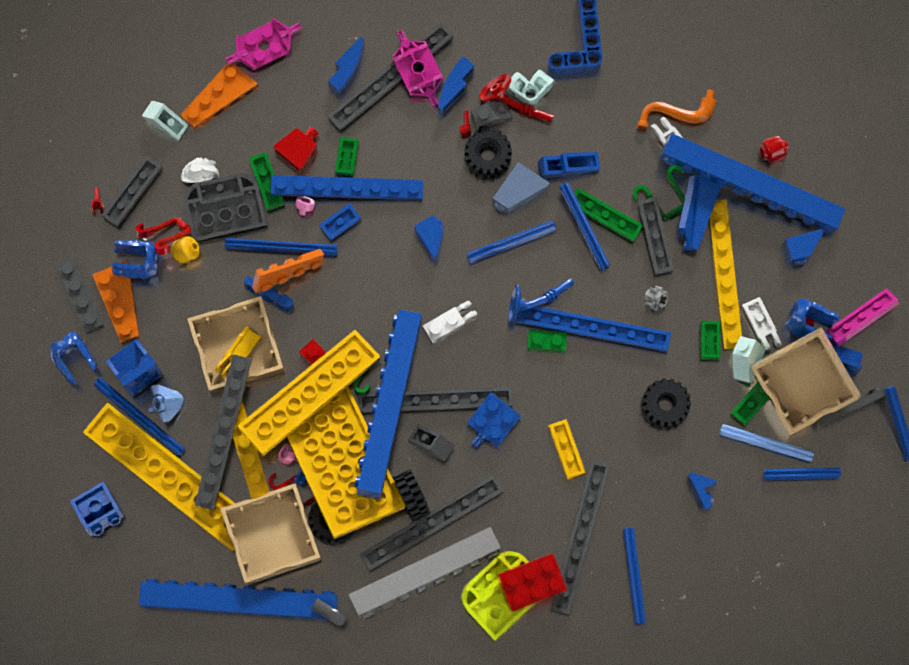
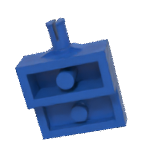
[467,392,521,448]

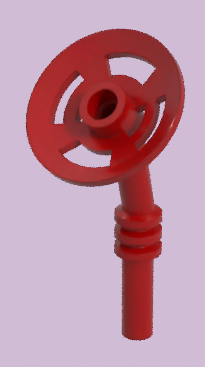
[479,74,554,122]

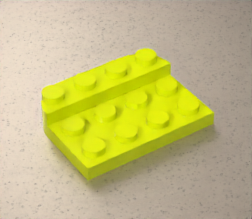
[460,551,533,641]

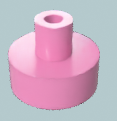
[295,196,315,216]
[278,444,297,465]

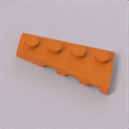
[180,63,258,129]
[252,249,324,293]
[92,260,139,344]

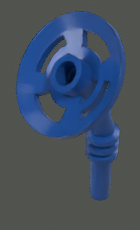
[508,278,574,323]

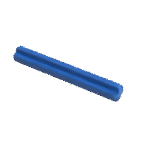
[884,386,909,461]
[764,467,841,480]

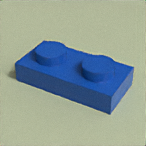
[319,203,361,241]

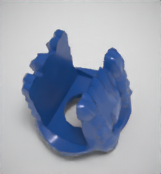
[112,240,158,280]
[785,299,840,339]
[50,331,97,384]

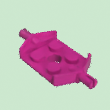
[225,18,302,70]
[392,30,444,107]

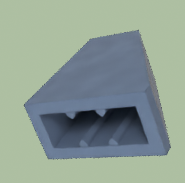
[492,162,550,213]

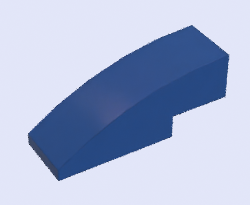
[328,37,364,96]
[438,56,474,115]
[537,152,601,179]

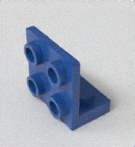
[830,342,863,377]

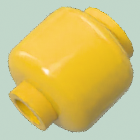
[171,236,199,264]

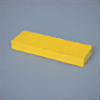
[548,419,586,480]

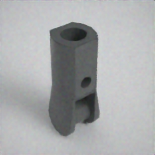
[311,598,346,626]

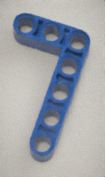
[548,0,602,75]

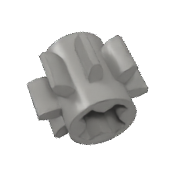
[644,285,668,311]

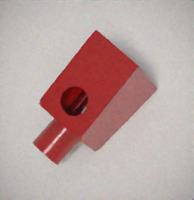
[273,126,319,174]

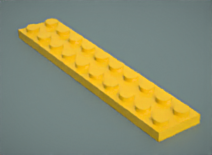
[83,402,235,552]

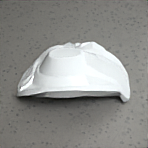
[181,158,219,183]

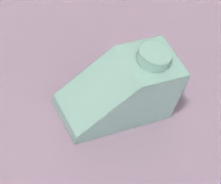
[142,101,189,141]
[733,336,766,384]

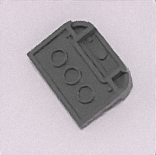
[184,173,267,241]

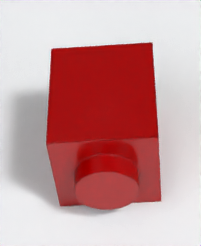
[299,339,326,366]

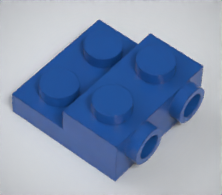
[70,481,124,537]

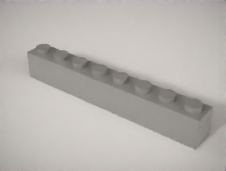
[349,527,501,619]

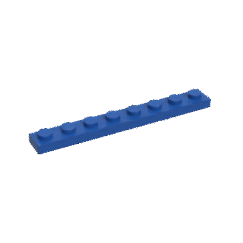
[271,175,423,200]
[517,306,671,352]

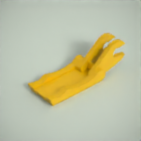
[215,326,262,378]

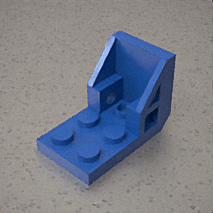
[106,339,163,397]

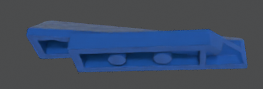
[679,176,721,251]

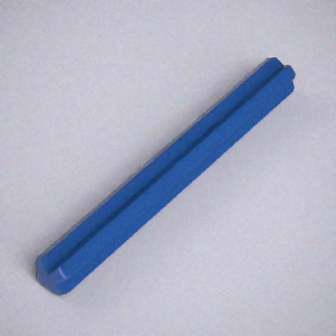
[559,183,610,270]
[467,220,556,263]
[623,528,646,625]

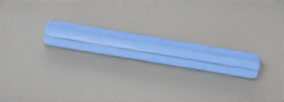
[720,424,814,462]

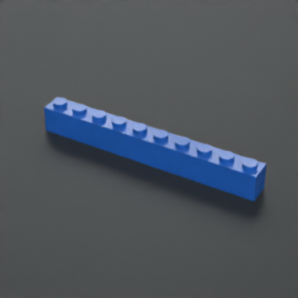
[659,133,846,233]
[354,309,422,499]
[139,579,338,620]

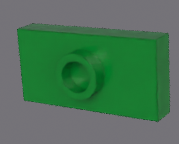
[334,137,359,177]
[701,321,721,360]

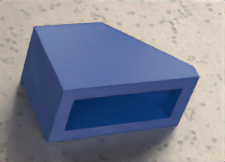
[414,214,445,262]
[783,229,823,266]

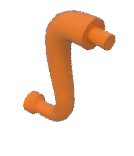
[637,89,717,129]

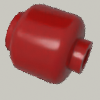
[760,136,789,163]

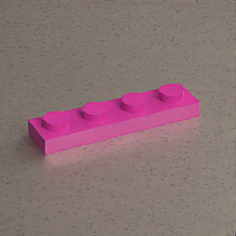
[825,288,899,347]

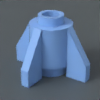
[149,384,183,423]

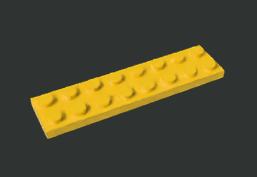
[237,330,381,456]

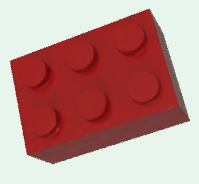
[496,553,567,612]

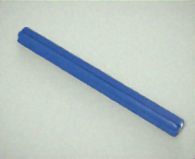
[224,238,338,256]
[94,378,185,457]

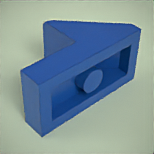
[687,473,718,512]

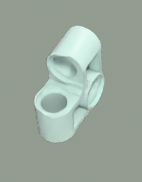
[506,70,555,107]

